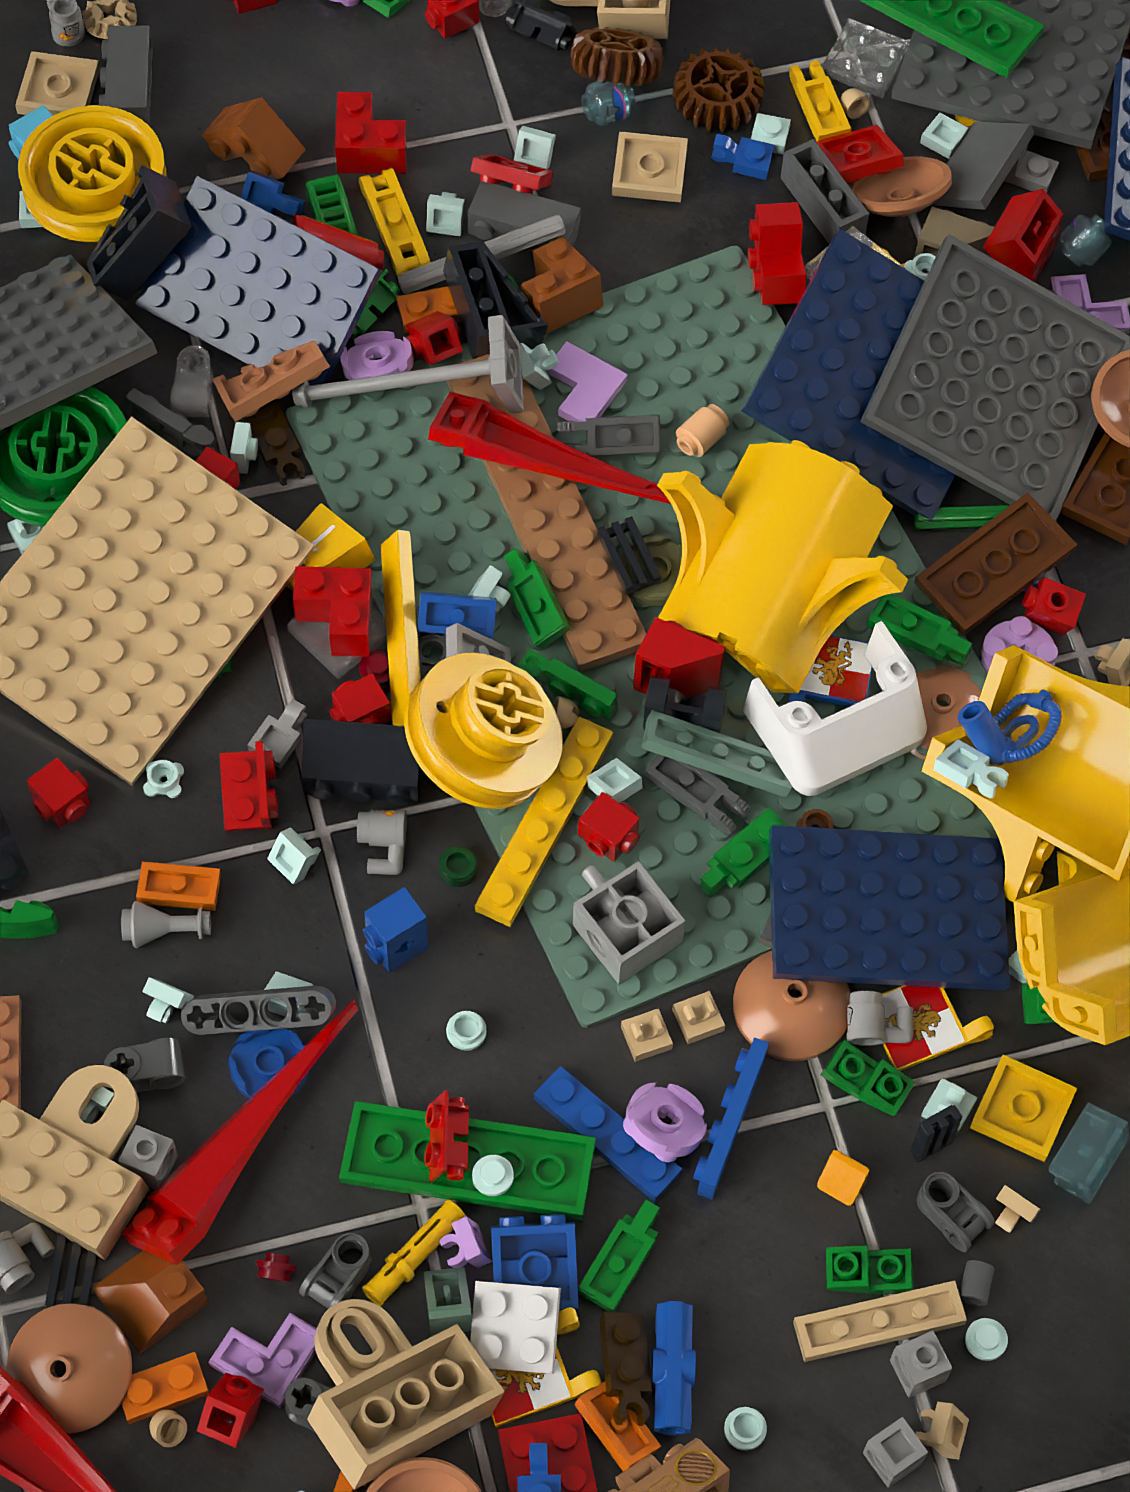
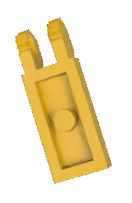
[789,60,851,141]

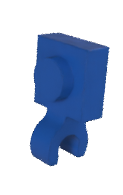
[711,134,775,180]
[240,171,306,216]
[517,1443,561,1492]

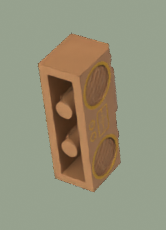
[608,1438,730,1492]

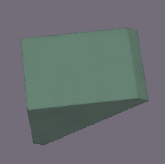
[424,1267,472,1336]

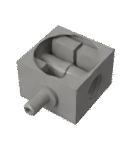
[573,861,686,985]

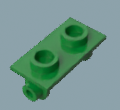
[350,269,400,339]

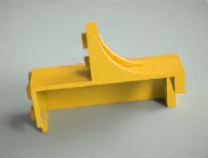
[657,440,908,693]
[922,645,1130,902]
[1014,850,1130,1045]

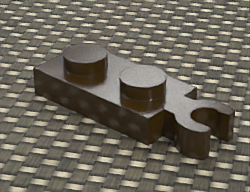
[243,399,305,486]
[599,1312,652,1426]

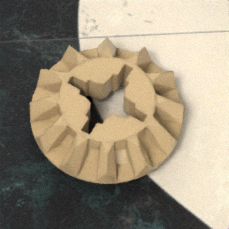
[82,0,137,40]

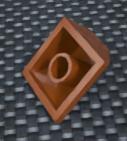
[91,1250,209,1354]

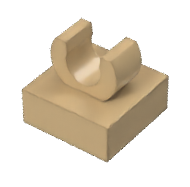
[1095,638,1130,686]
[672,991,725,1044]
[621,1008,673,1062]
[995,1185,1041,1233]
[916,1402,969,1460]

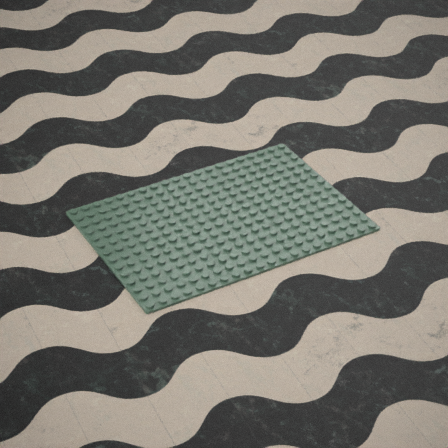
[285,246,1003,1028]

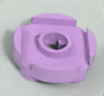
[341,331,414,380]
[981,616,1058,675]
[623,1082,707,1162]

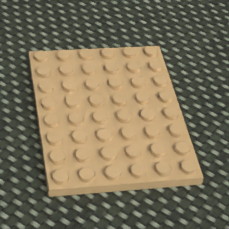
[0,417,314,786]

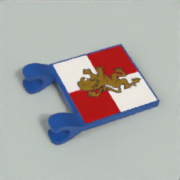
[788,635,873,707]

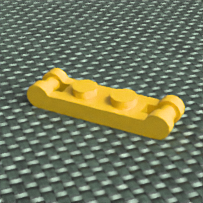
[359,168,431,279]

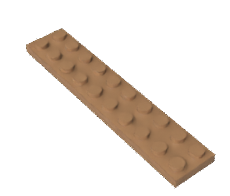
[446,354,646,672]

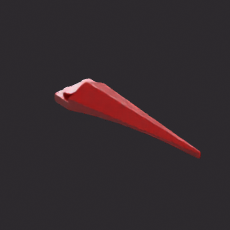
[428,392,671,504]
[121,999,358,1265]
[0,1366,117,1492]

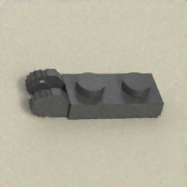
[126,388,215,461]
[557,414,661,456]
[644,754,751,836]

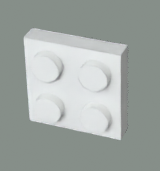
[470,1281,561,1374]

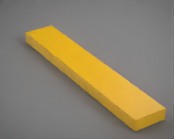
[381,530,421,726]

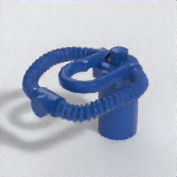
[957,689,1062,766]

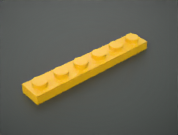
[475,717,614,927]

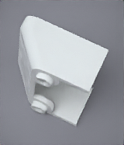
[743,621,927,796]

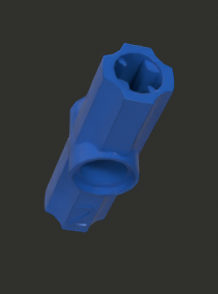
[651,1301,696,1436]

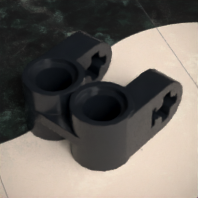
[643,675,727,733]

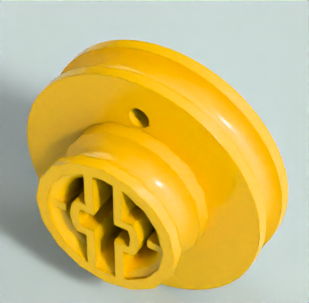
[18,105,167,242]
[404,653,563,809]

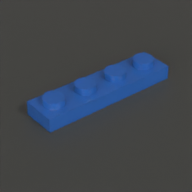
[693,1037,769,1200]
[533,1066,682,1203]

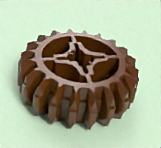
[570,27,663,87]
[673,46,765,133]

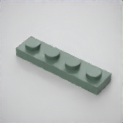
[641,710,792,798]

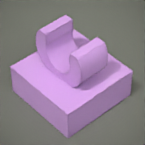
[439,1216,492,1268]

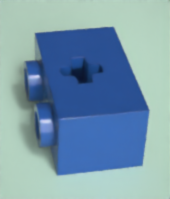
[363,887,428,973]

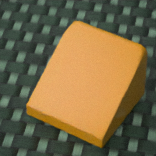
[817,1150,870,1206]

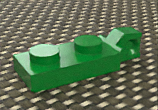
[504,548,572,649]
[866,594,972,665]
[518,649,618,721]
[699,807,788,898]
[578,1200,660,1312]

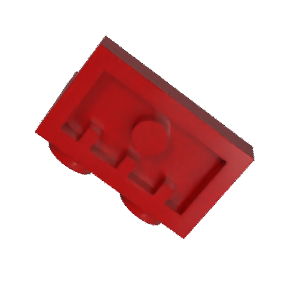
[219,741,279,832]

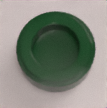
[439,846,478,887]

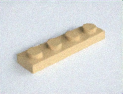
[793,1281,967,1362]

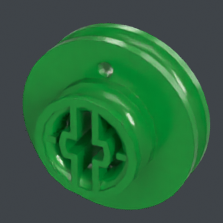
[0,386,127,526]

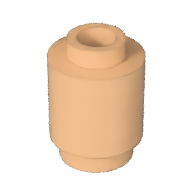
[676,404,730,457]

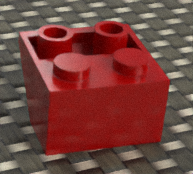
[983,189,1063,283]
[633,617,726,698]

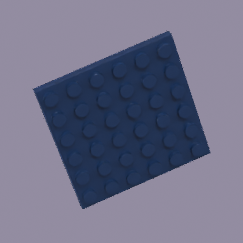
[741,229,955,522]

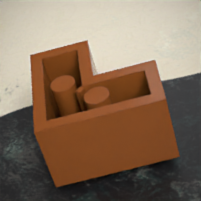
[202,97,306,180]
[521,236,604,335]

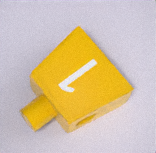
[286,503,376,592]

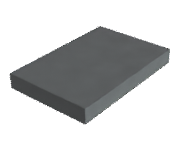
[932,121,1035,210]

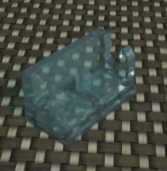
[1049,1102,1128,1204]

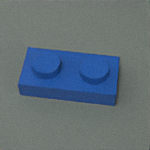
[417,591,497,638]

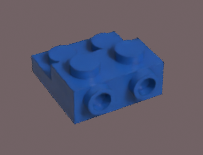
[491,1214,579,1309]

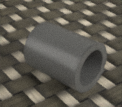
[959,1260,995,1307]

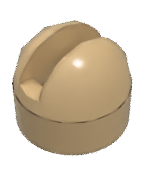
[841,88,870,119]
[553,696,579,729]
[149,1409,187,1447]

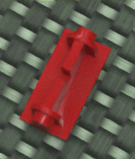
[424,1090,469,1182]

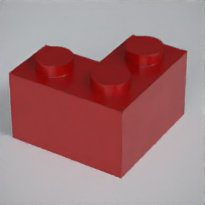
[335,92,407,174]
[748,202,806,305]
[293,566,373,657]

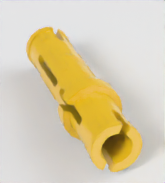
[362,1200,465,1307]

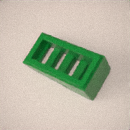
[306,174,358,235]

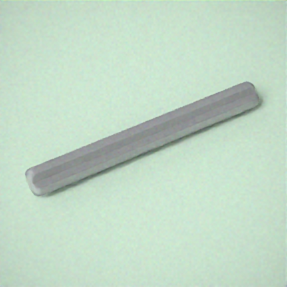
[397,214,566,294]

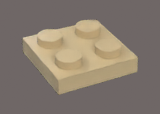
[15,51,100,115]
[612,132,688,203]

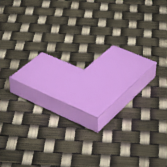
[1049,274,1130,331]
[547,341,628,431]
[209,1313,317,1408]

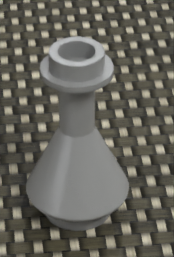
[121,901,211,948]

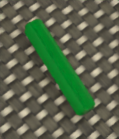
[914,505,1010,530]

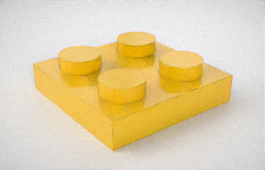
[970,1055,1077,1162]

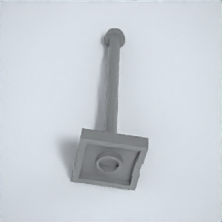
[292,315,524,413]

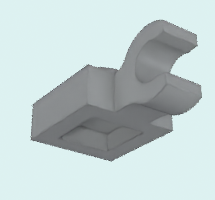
[247,699,307,769]

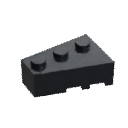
[87,165,192,301]
[443,241,548,359]

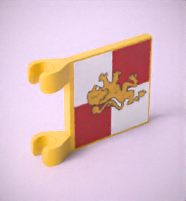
[882,986,994,1071]
[489,1307,601,1428]

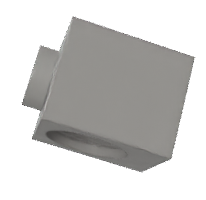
[118,1125,178,1190]
[890,1330,952,1398]
[863,1417,928,1488]

